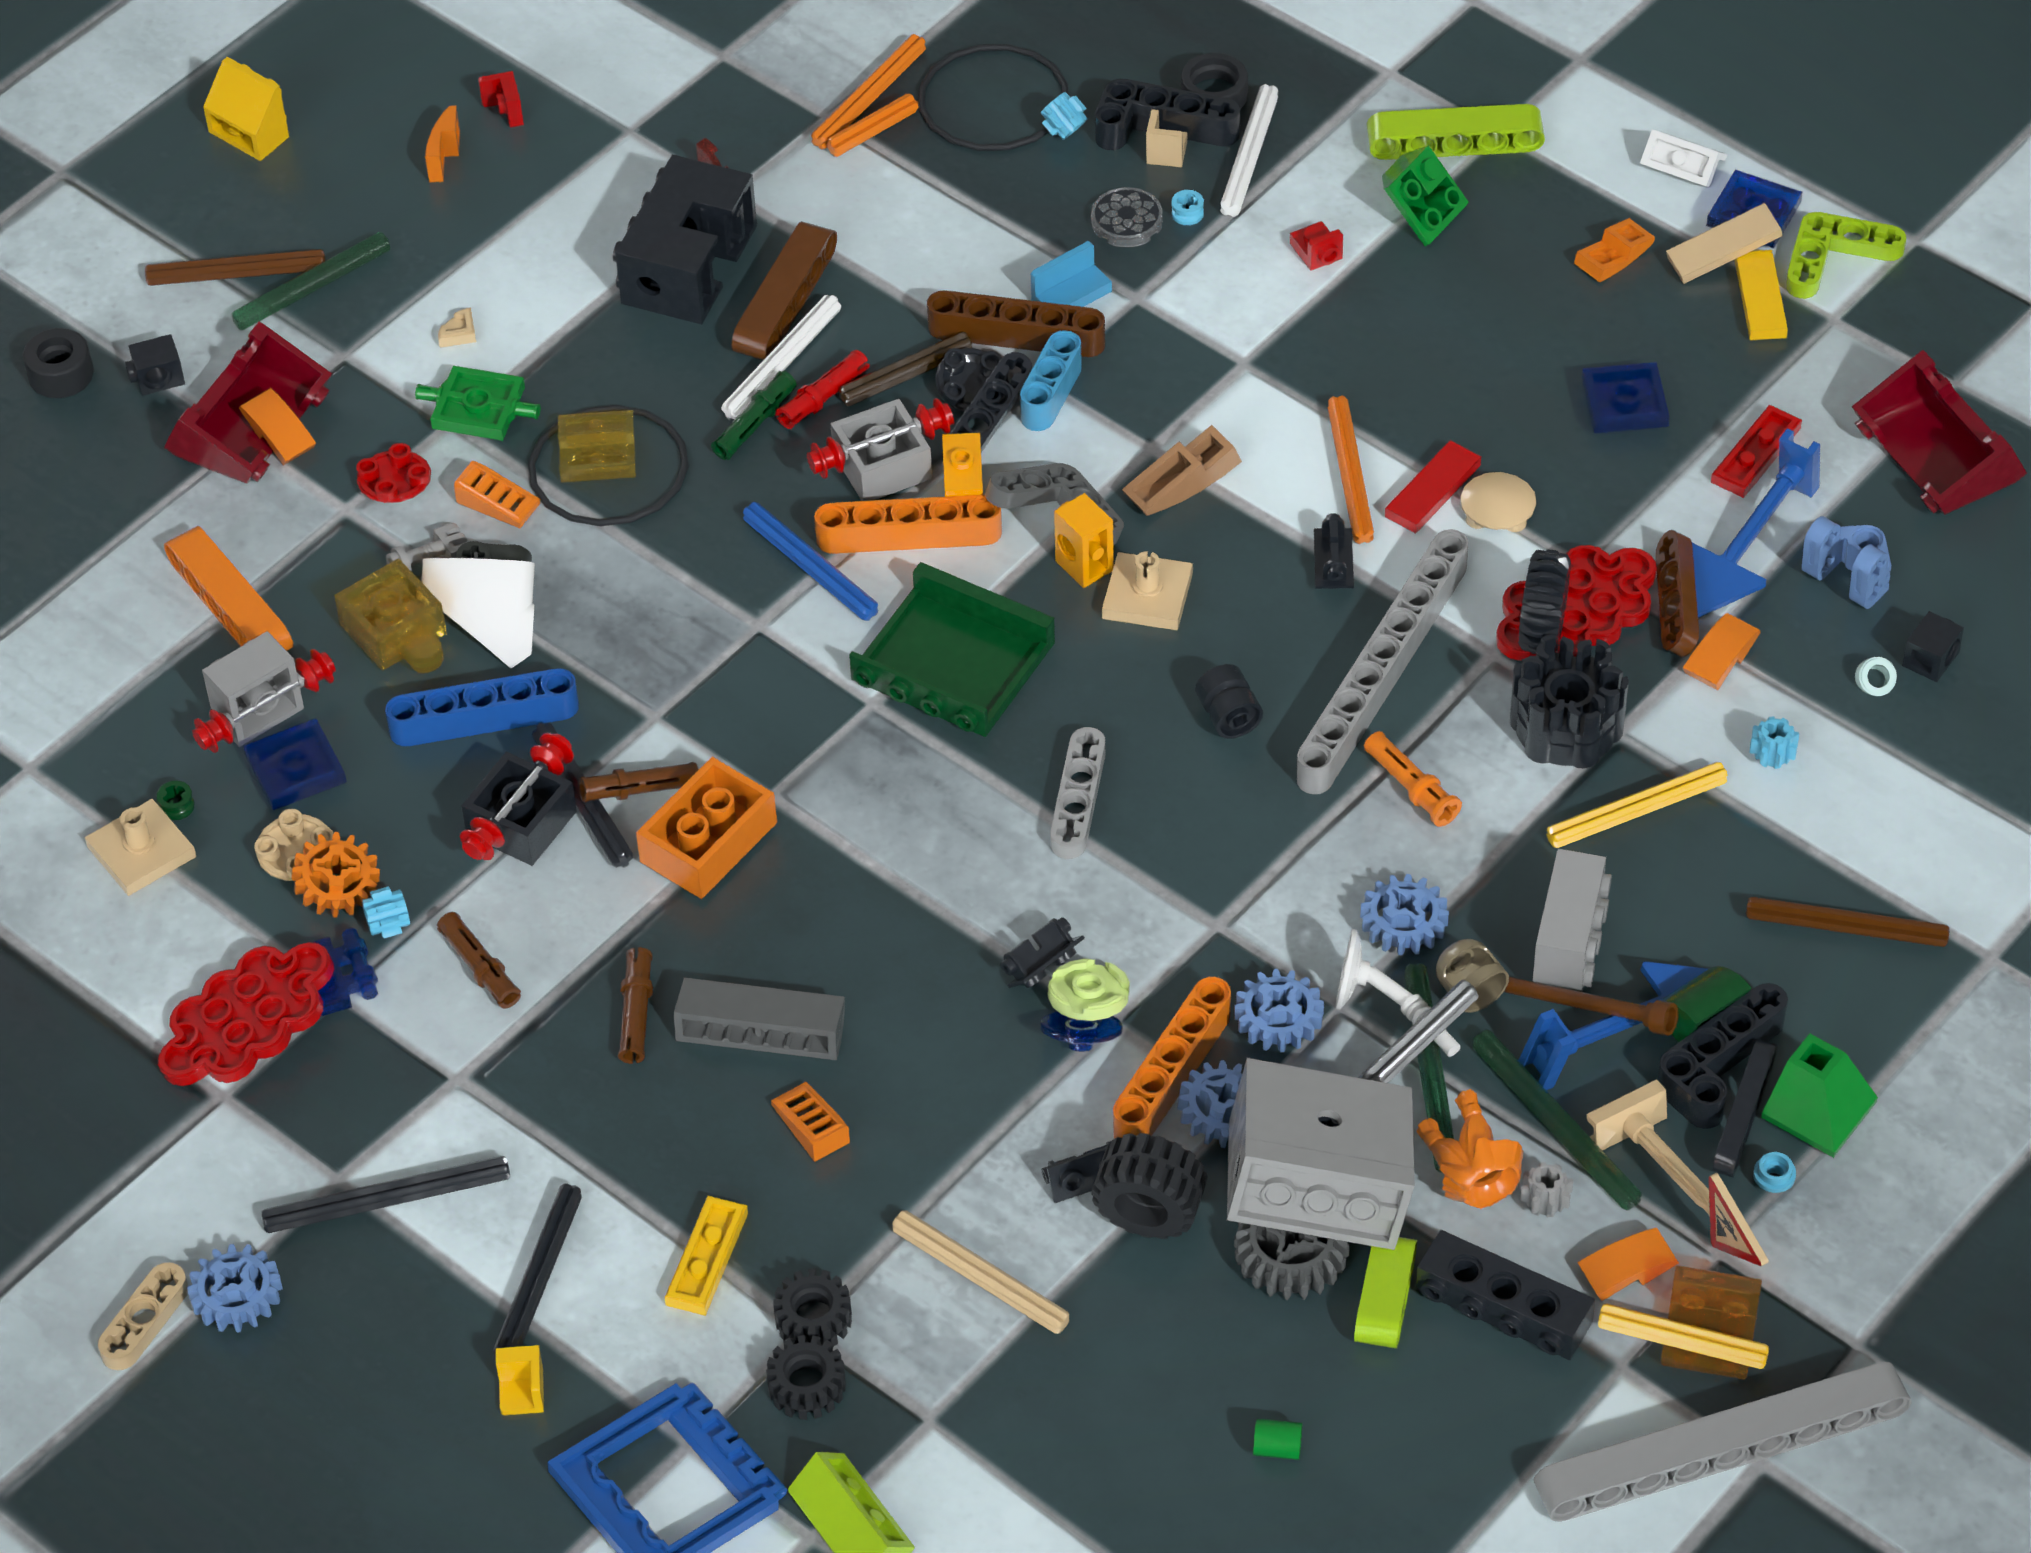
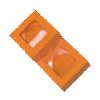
[425,106,460,182]
[1574,218,1655,282]
[239,388,316,466]
[1683,612,1761,690]
[1577,1227,1679,1301]

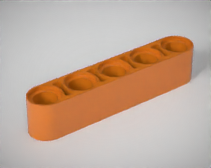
[814,495,1002,554]
[164,526,293,651]
[1113,977,1231,1139]

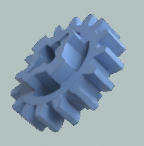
[1360,874,1449,955]
[1234,969,1324,1052]
[1177,1060,1242,1148]
[187,1244,282,1332]

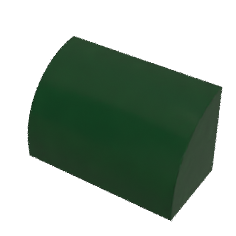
[1661,966,1752,1042]

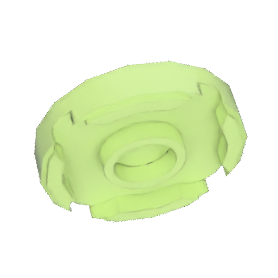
[1048,959,1130,1021]

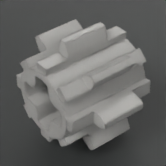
[1520,1162,1573,1218]

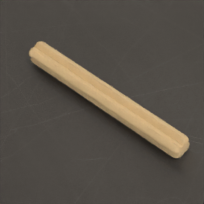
[892,1210,1070,1334]

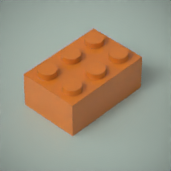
[636,756,777,899]

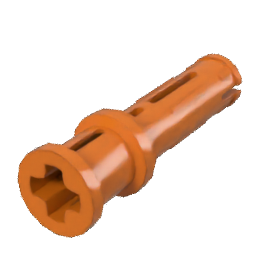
[1364,731,1462,827]

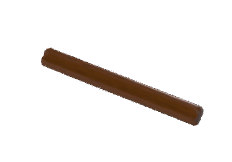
[145,249,326,286]
[1746,897,1950,947]

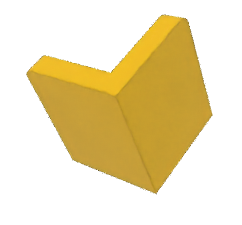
[496,1345,544,1415]

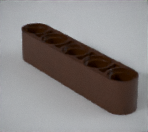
[732,221,837,360]
[927,290,1105,357]

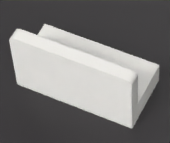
[1640,129,1727,187]

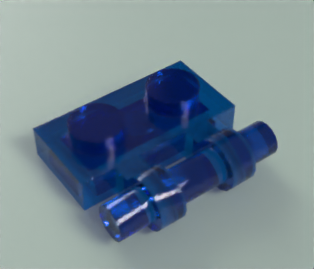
[292,928,378,1017]

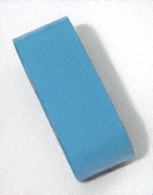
[1020,330,1082,431]

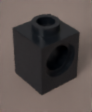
[125,334,185,396]
[1902,611,1964,682]

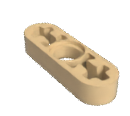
[98,1263,188,1370]

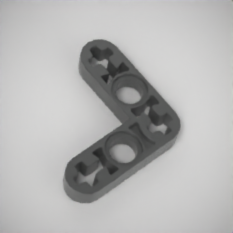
[985,463,1124,545]

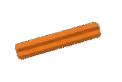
[826,94,919,157]

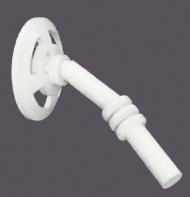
[1335,929,1460,1057]

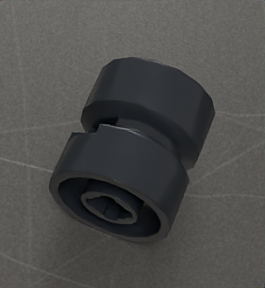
[1195,664,1263,739]

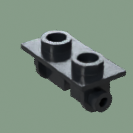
[1314,513,1354,589]
[1000,917,1085,988]
[1041,1141,1112,1203]

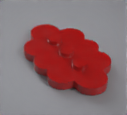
[1496,545,1657,661]
[158,942,334,1086]

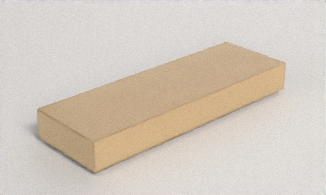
[1666,203,1783,284]

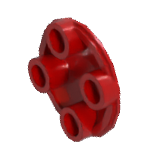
[356,443,431,503]

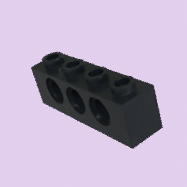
[1416,1230,1595,1360]

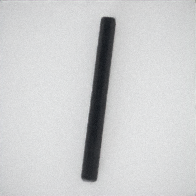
[261,1156,510,1233]

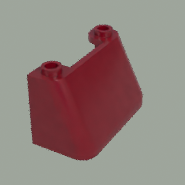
[164,321,332,484]
[1851,350,2027,515]

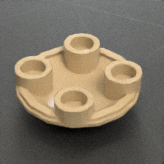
[1460,472,1536,532]
[254,809,333,881]

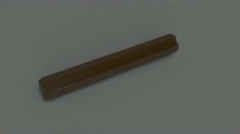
[839,332,972,406]

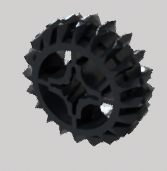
[1518,549,1571,654]

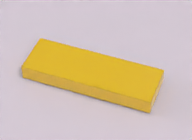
[1734,250,1788,340]
[664,1195,748,1316]

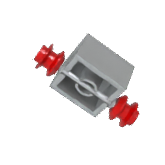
[807,398,954,501]
[192,631,336,753]

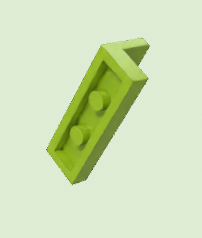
[788,1452,915,1553]

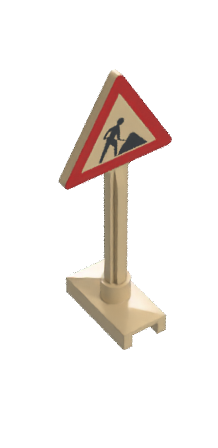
[1586,1079,1769,1266]

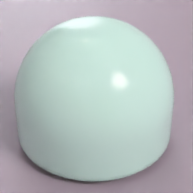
[1855,657,1897,696]

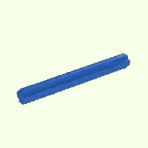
[743,502,879,621]

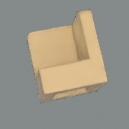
[1146,109,1187,167]

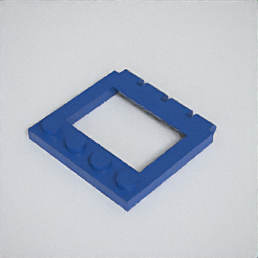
[548,1383,787,1553]

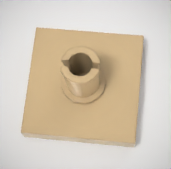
[1102,551,1193,630]
[85,799,196,896]

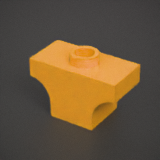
[942,433,983,497]

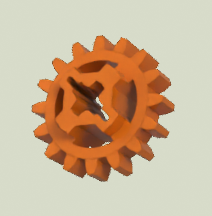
[292,832,380,918]

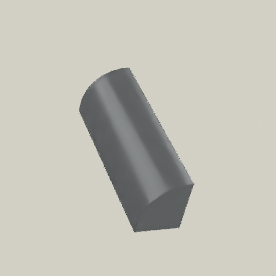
[674,978,845,1060]

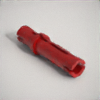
[776,350,870,429]

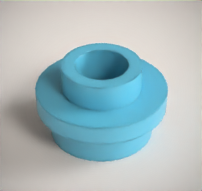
[1753,1152,1796,1193]

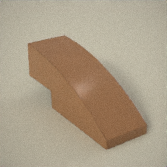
[1122,425,1242,516]

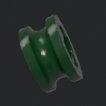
[156,781,195,820]

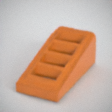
[454,461,540,528]
[771,1082,850,1162]

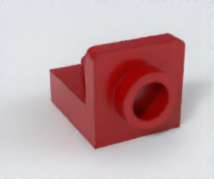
[478,71,524,128]
[1290,221,1343,271]

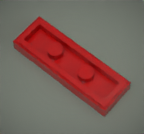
[1711,404,1802,498]
[1385,440,1481,534]

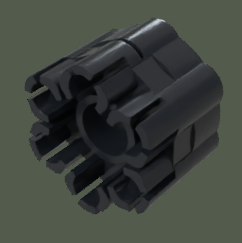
[1510,634,1629,769]

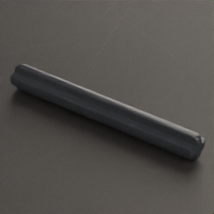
[532,722,633,868]
[493,1183,582,1360]

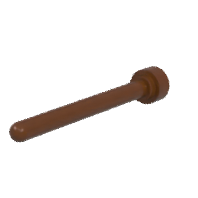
[1504,977,1678,1036]

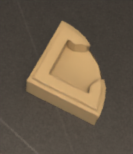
[438,307,476,348]

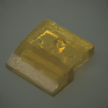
[558,410,636,483]

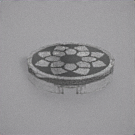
[1091,187,1163,247]

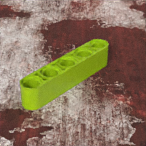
[1366,104,1545,160]

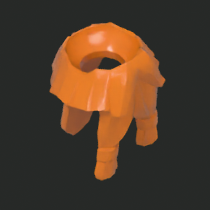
[1416,1089,1524,1209]

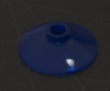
[1040,1012,1123,1052]

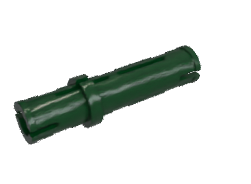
[711,371,797,460]

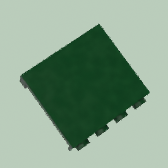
[849,562,1055,737]

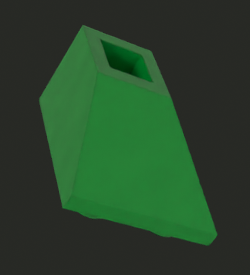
[1382,145,1469,246]
[1761,1033,1878,1158]

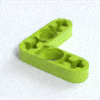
[1786,212,1906,299]

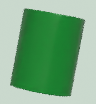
[1253,1418,1303,1460]

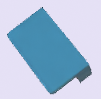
[1030,241,1112,307]

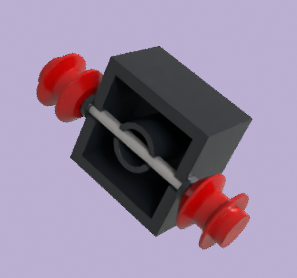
[460,733,577,866]

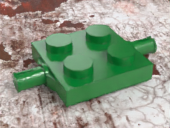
[415,366,541,441]

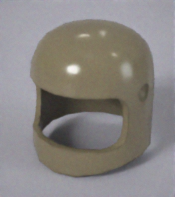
[1436,939,1509,1013]

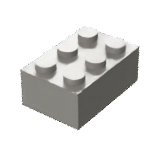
[1533,849,1612,992]

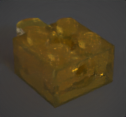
[334,558,447,673]

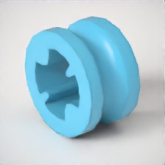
[1172,190,1204,225]

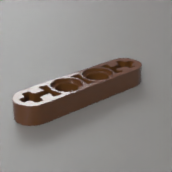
[1655,530,1699,657]

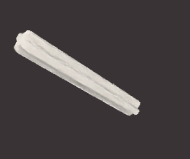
[1220,84,1278,217]
[721,295,841,420]

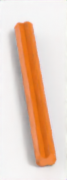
[811,34,926,149]
[1328,395,1374,544]

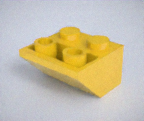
[203,57,289,161]

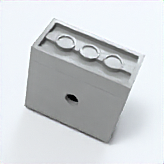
[1227,1058,1415,1250]

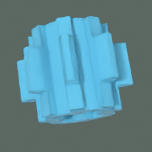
[1041,92,1088,140]
[1749,716,1800,769]
[362,886,410,938]

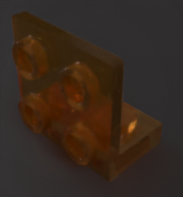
[1661,1265,1762,1379]

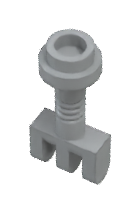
[386,523,468,577]

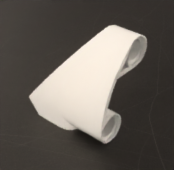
[421,558,535,669]

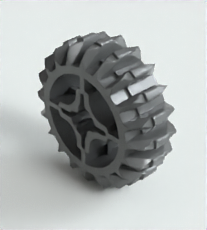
[1234,1222,1349,1301]

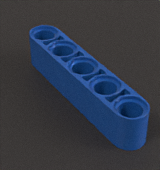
[385,669,579,746]

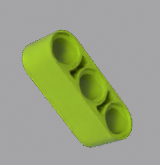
[1354,1237,1417,1349]

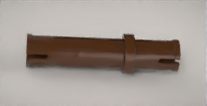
[578,762,699,802]
[437,912,521,1009]
[618,947,653,1064]

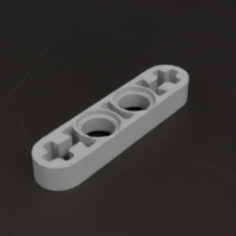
[1050,727,1105,859]

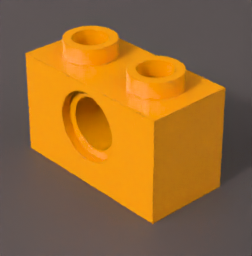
[1054,493,1114,589]

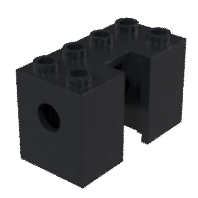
[613,154,757,325]

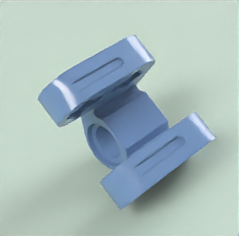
[1802,516,1892,609]

